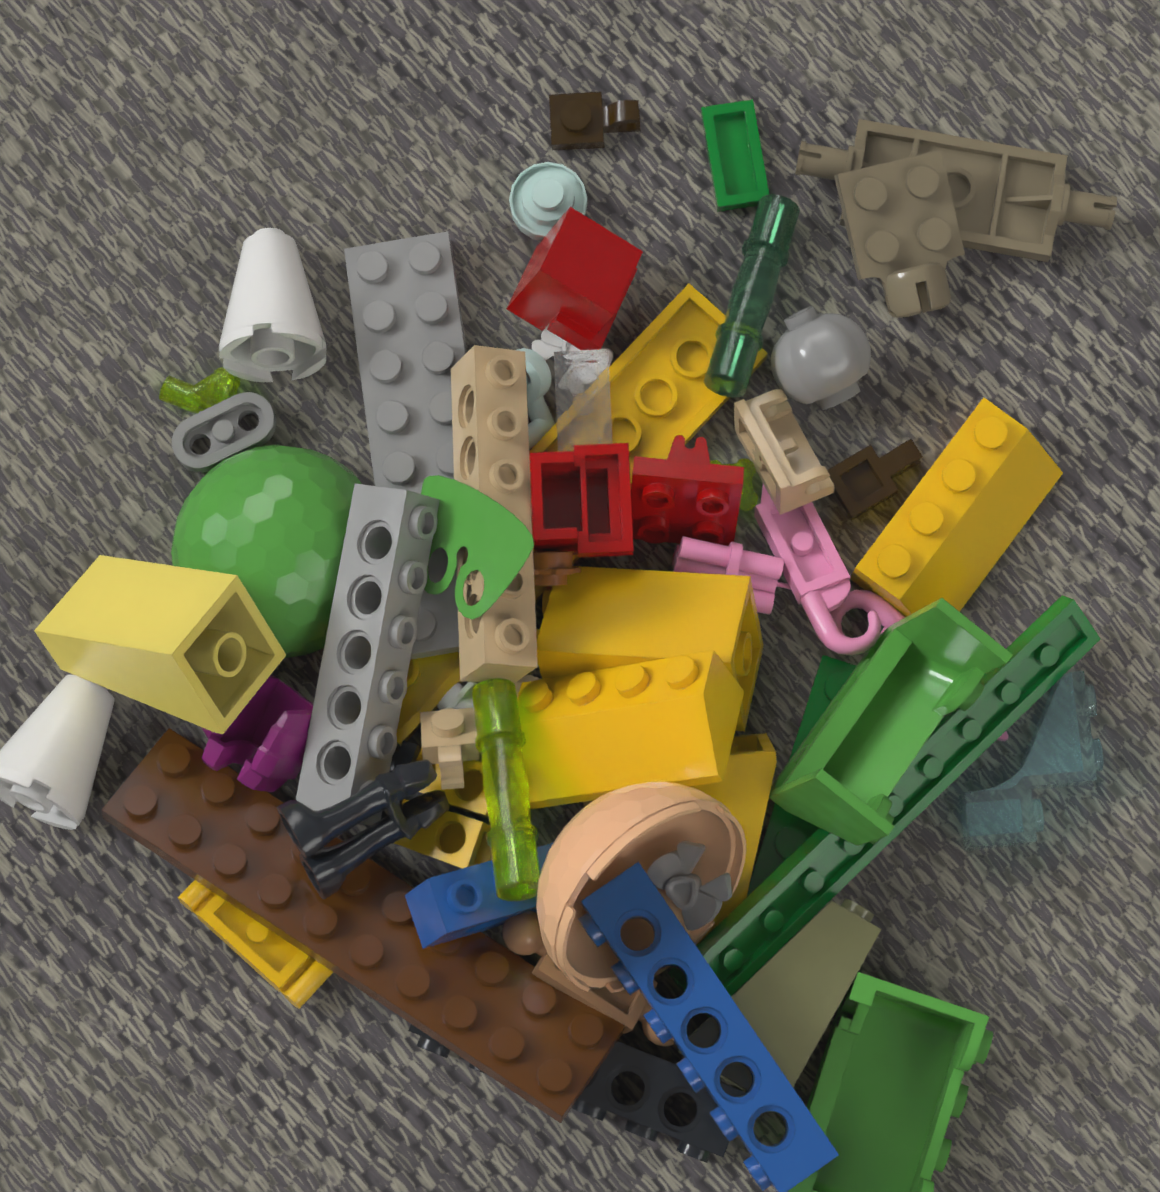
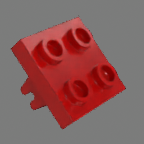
[631,435,744,546]

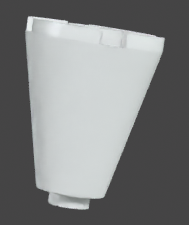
[218,228,327,383]
[0,674,115,830]

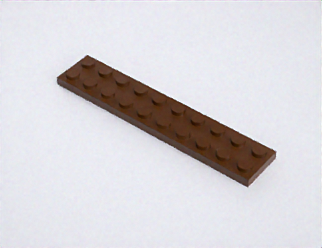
[101,728,625,1123]

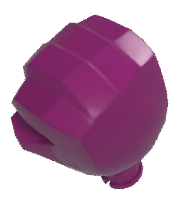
[201,674,313,792]

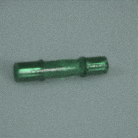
[704,194,800,397]

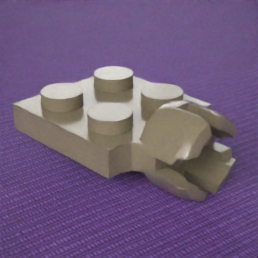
[834,150,965,318]

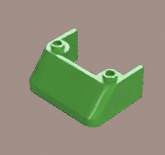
[769,598,1013,846]

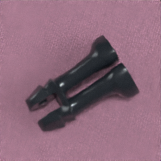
[277,759,450,899]

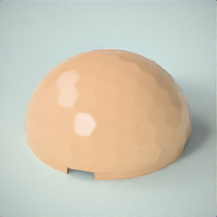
[536,782,746,993]

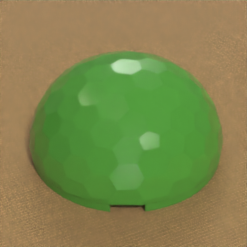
[171,445,362,658]

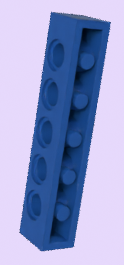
[578,862,839,1192]

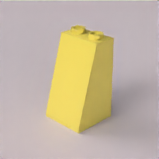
[34,555,286,734]

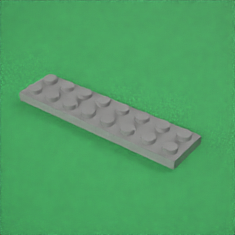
[344,231,467,660]

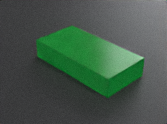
[701,99,770,212]

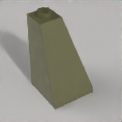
[677,898,882,1093]

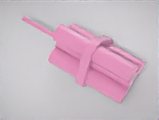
[672,536,791,615]

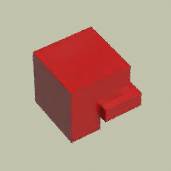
[506,207,643,357]
[529,443,634,557]

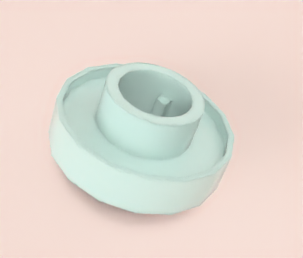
[509,162,587,241]

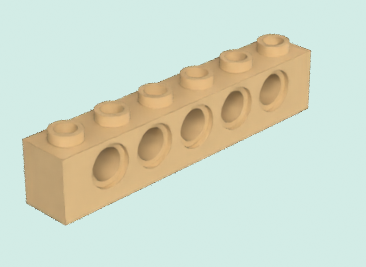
[451,345,538,685]

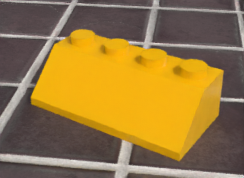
[850,397,1063,617]
[509,650,744,810]

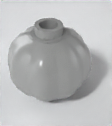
[771,306,871,410]

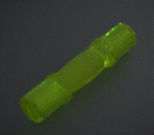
[472,678,540,901]

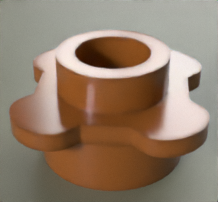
[533,551,581,586]

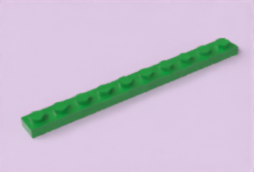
[668,595,1101,1018]

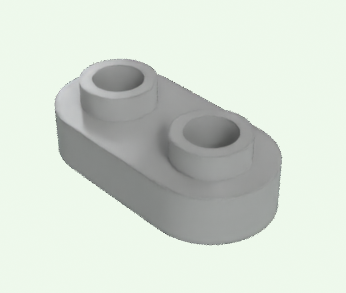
[172,392,276,473]

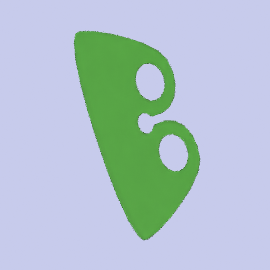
[421,475,534,620]

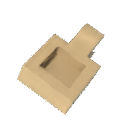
[420,708,479,790]

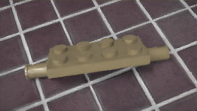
[795,119,1117,262]

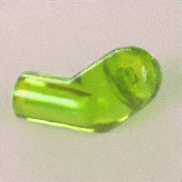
[159,367,240,414]

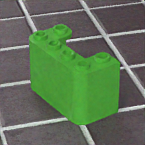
[787,972,993,1192]

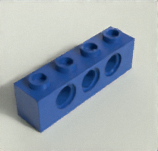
[405,843,553,949]

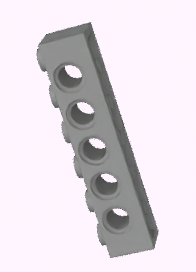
[296,484,440,826]

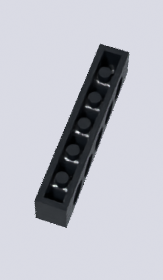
[408,1024,746,1163]

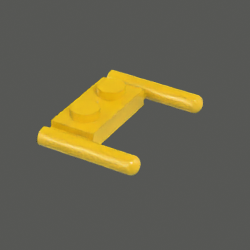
[177,880,333,1009]

